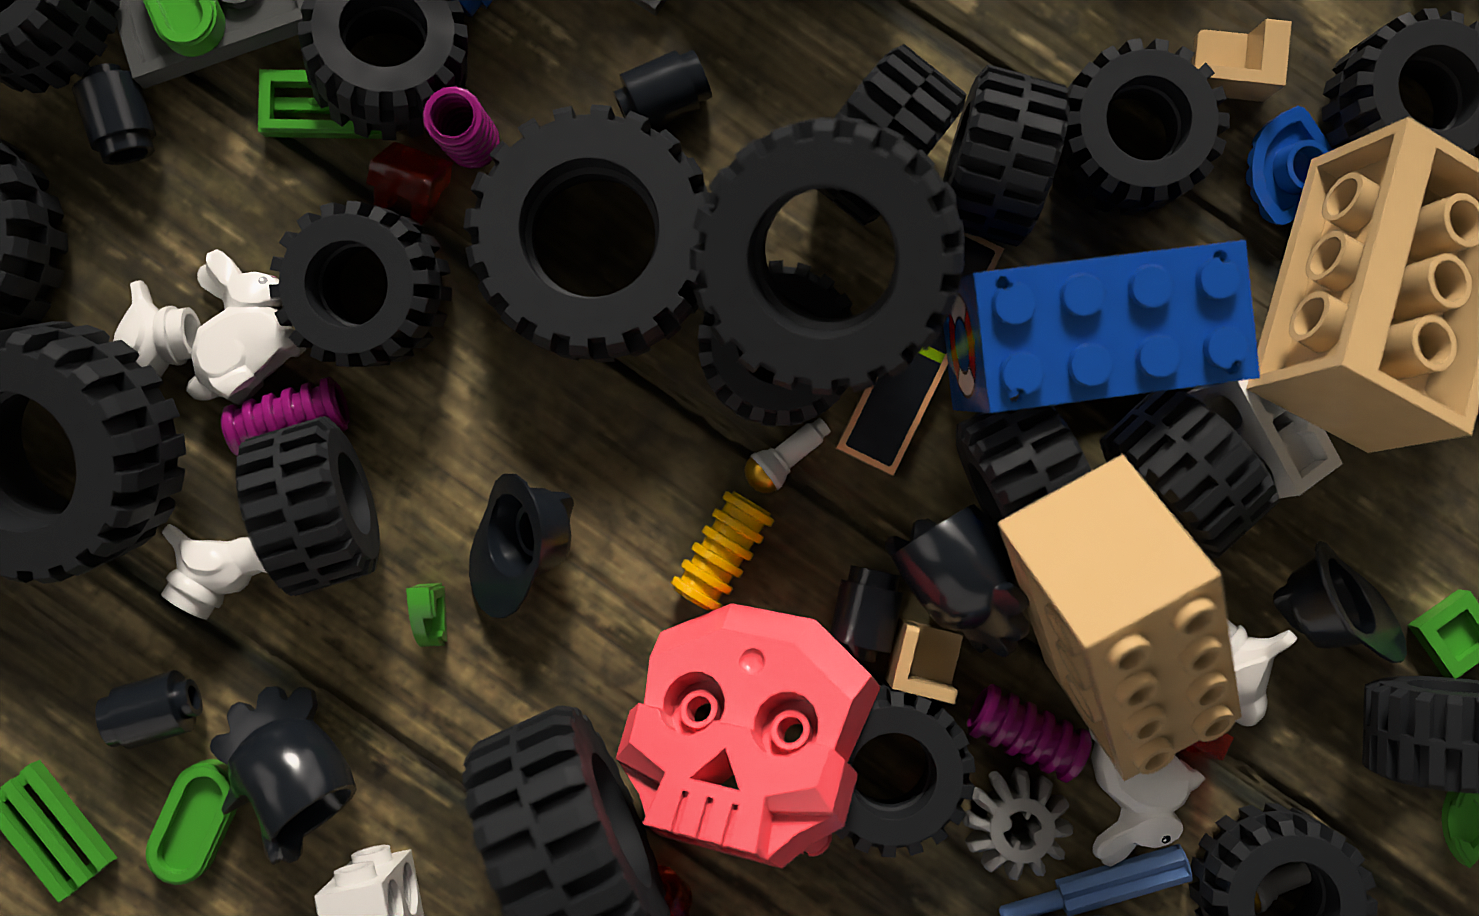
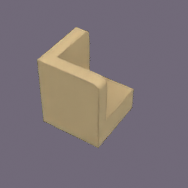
[1192,19,1292,102]
[884,618,964,704]

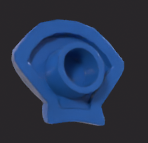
[1245,106,1336,225]

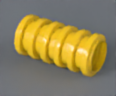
[670,491,774,612]

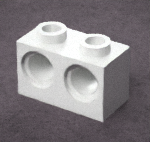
[1188,380,1343,499]
[314,845,424,916]

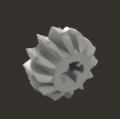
[962,767,1073,881]

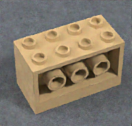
[1246,117,1479,453]
[998,455,1242,781]

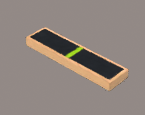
[835,233,1004,476]

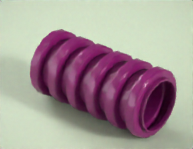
[423,86,500,169]
[221,376,350,456]
[967,684,1092,783]

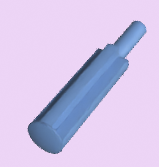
[999,844,1193,916]

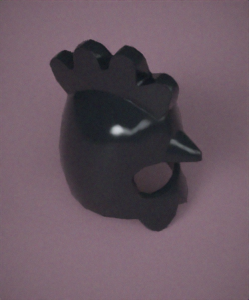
[884,504,1030,657]
[210,686,357,865]

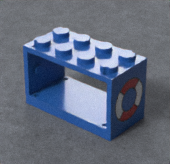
[943,240,1260,413]

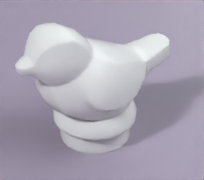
[113,280,201,377]
[161,524,267,620]
[1227,619,1297,726]

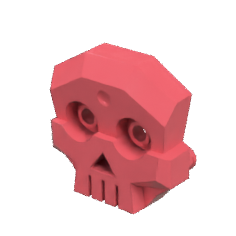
[616,603,881,869]

